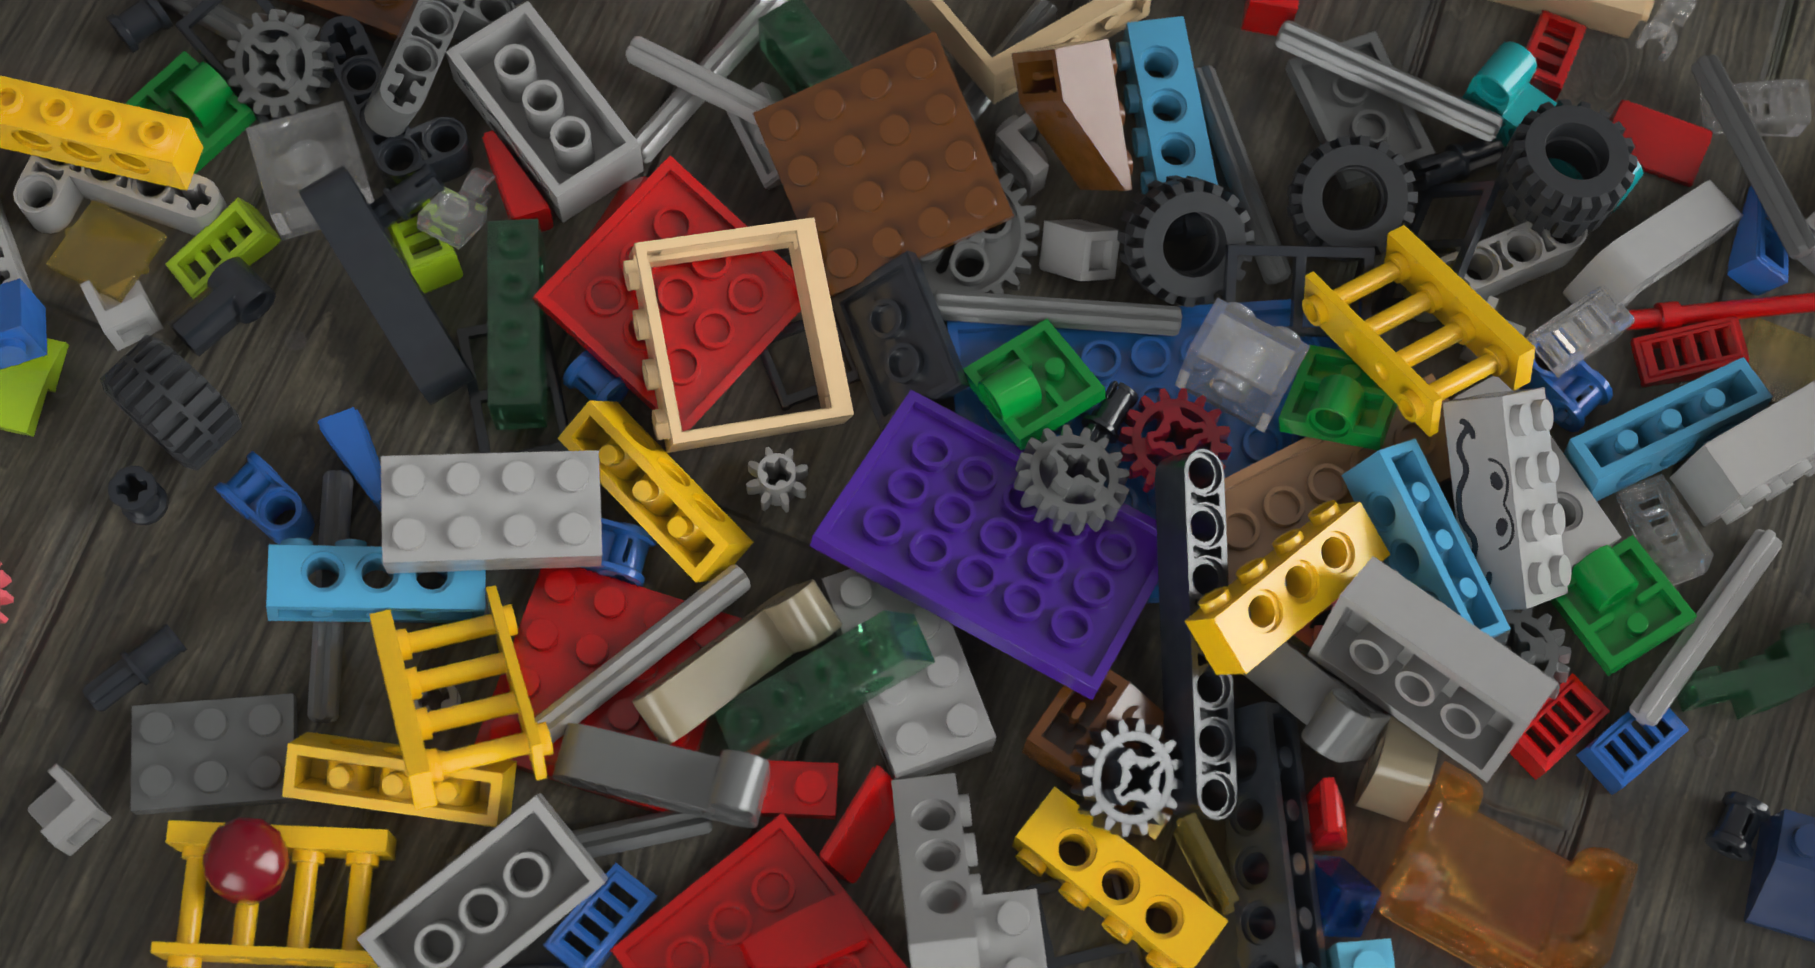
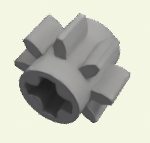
[746,447,808,513]

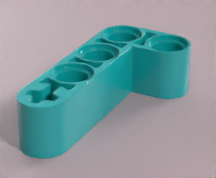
[1462,41,1643,213]

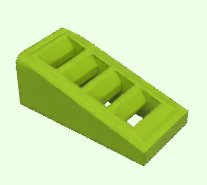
[165,197,282,299]
[388,199,463,294]

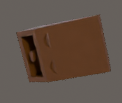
[1011,38,1133,191]
[1022,669,1200,842]

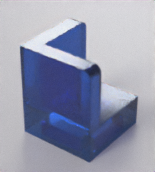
[1314,855,1382,938]

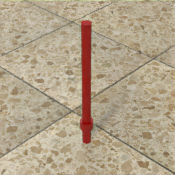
[1616,292,1815,332]

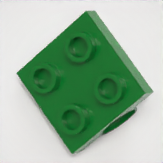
[125,51,256,174]
[963,318,1106,451]
[1279,344,1398,451]
[1550,535,1697,676]

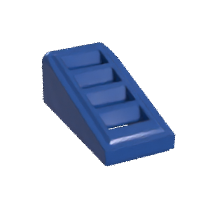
[1728,186,1789,296]
[317,407,382,512]
[1576,708,1689,795]
[543,863,658,968]

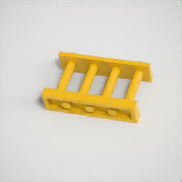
[1302,225,1536,437]
[369,585,553,811]
[151,820,397,968]

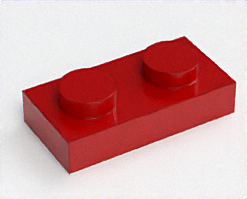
[760,760,838,820]

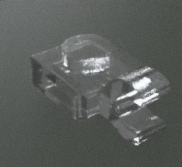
[1635,0,1698,61]
[417,167,495,250]

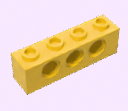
[0,76,203,191]
[557,400,754,583]
[1185,500,1391,675]
[282,732,517,827]
[1012,787,1228,968]

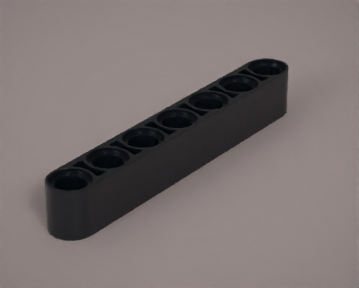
[1155,449,1237,820]

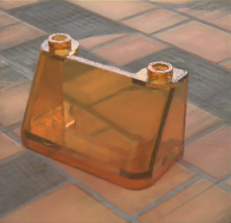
[1375,761,1639,968]

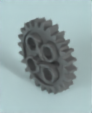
[919,162,1039,295]

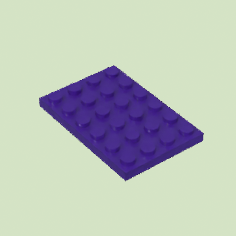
[810,390,1159,700]

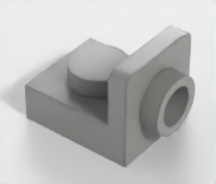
[992,113,1049,198]

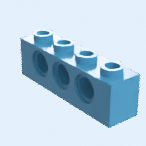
[1116,16,1218,195]
[1564,357,1773,501]
[1342,438,1511,638]
[266,538,486,623]

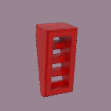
[1526,10,1587,102]
[482,130,554,239]
[1630,317,1749,387]
[1509,673,1610,780]
[1306,777,1348,851]

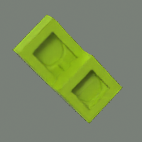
[0,338,69,437]

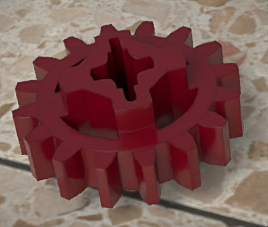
[1118,388,1232,493]

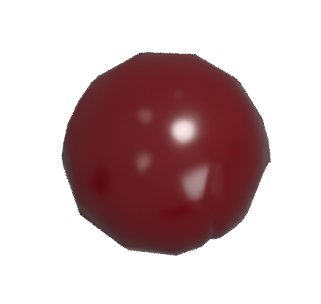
[202,817,289,905]

